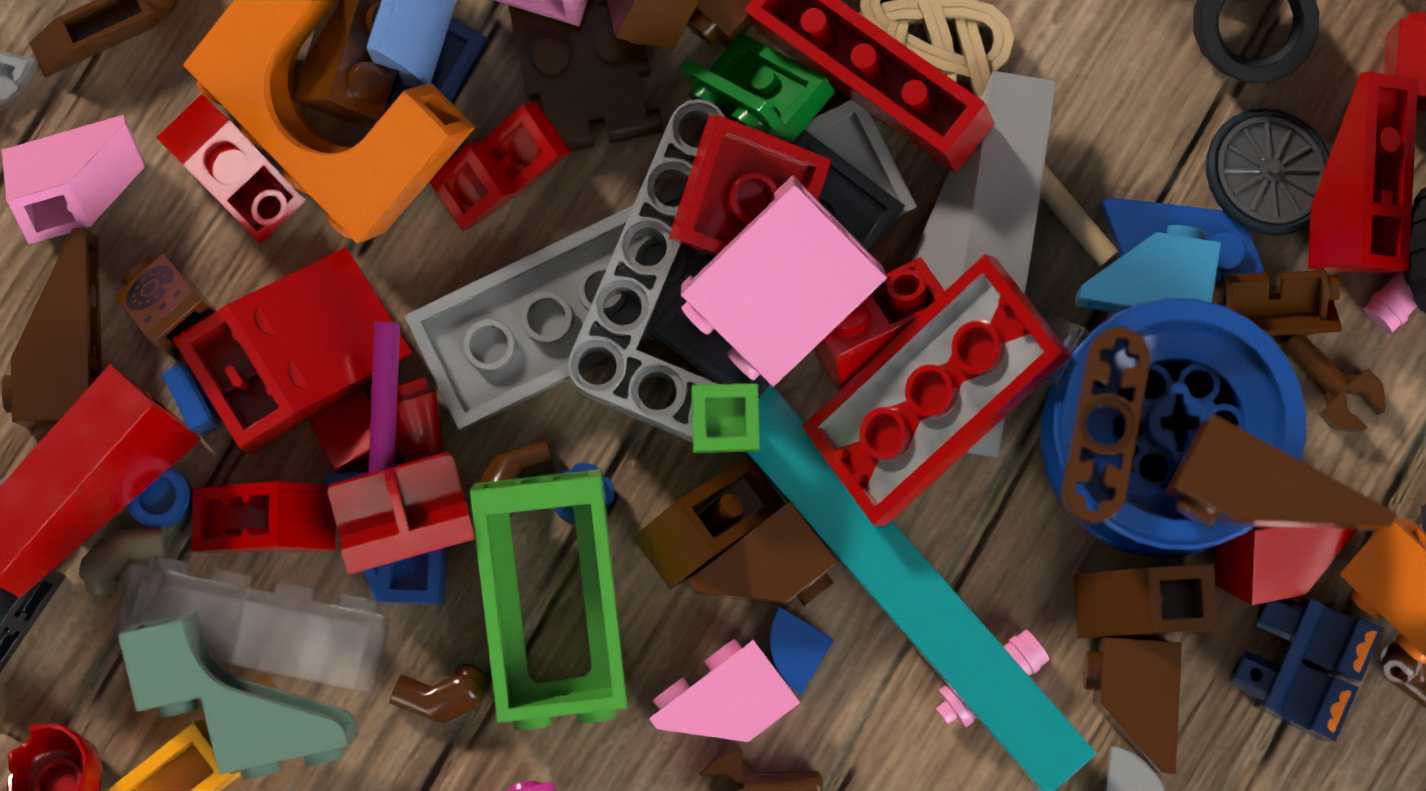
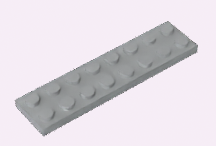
[404,100,917,432]

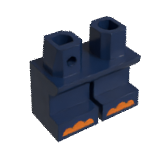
[1228,599,1384,742]

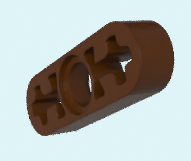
[1061,327,1150,524]

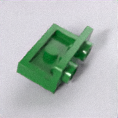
[679,33,835,144]

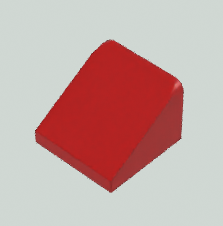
[309,388,371,472]

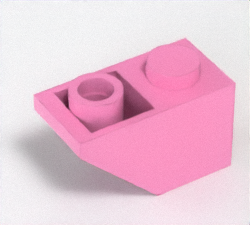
[1,115,145,245]
[649,639,800,742]

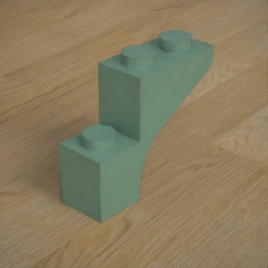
[118,611,359,780]

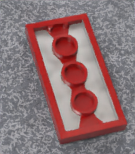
[801,254,1072,527]

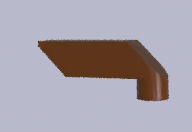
[29,0,178,78]

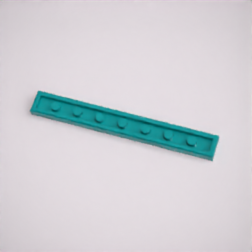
[745,384,1097,791]

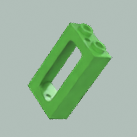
[470,469,628,730]

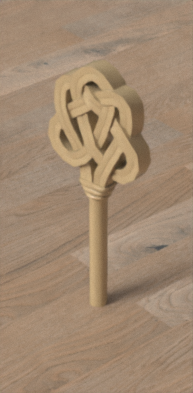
[859,0,1119,267]

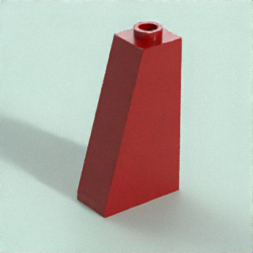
[0,364,201,598]

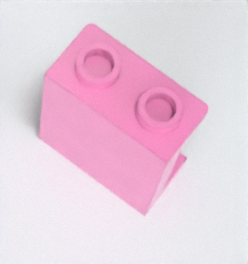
[681,175,887,387]

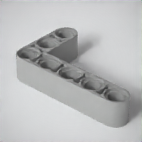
[568,99,725,443]

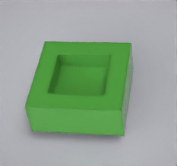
[691,383,760,453]

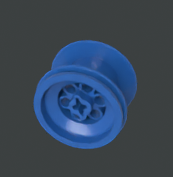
[1040,298,1306,558]

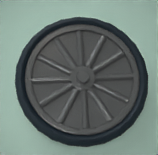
[1206,108,1330,236]

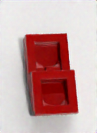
[429,101,571,231]

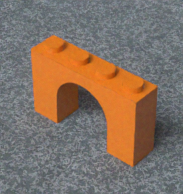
[183,0,475,244]

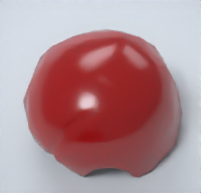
[7,723,104,791]

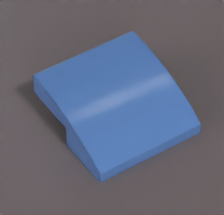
[366,0,457,88]

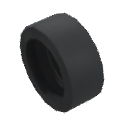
[1193,0,1319,83]

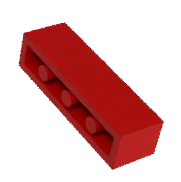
[744,0,995,174]

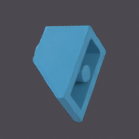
[1074,225,1221,313]

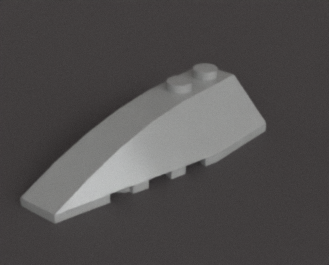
[910,71,1056,458]

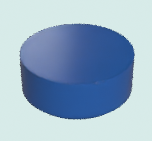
[127,467,193,529]

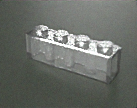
[113,555,391,693]

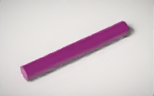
[369,322,400,473]

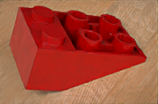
[172,247,414,455]

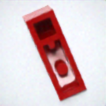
[1308,71,1418,275]

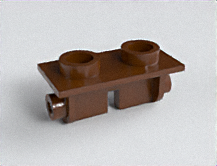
[1212,269,1342,336]

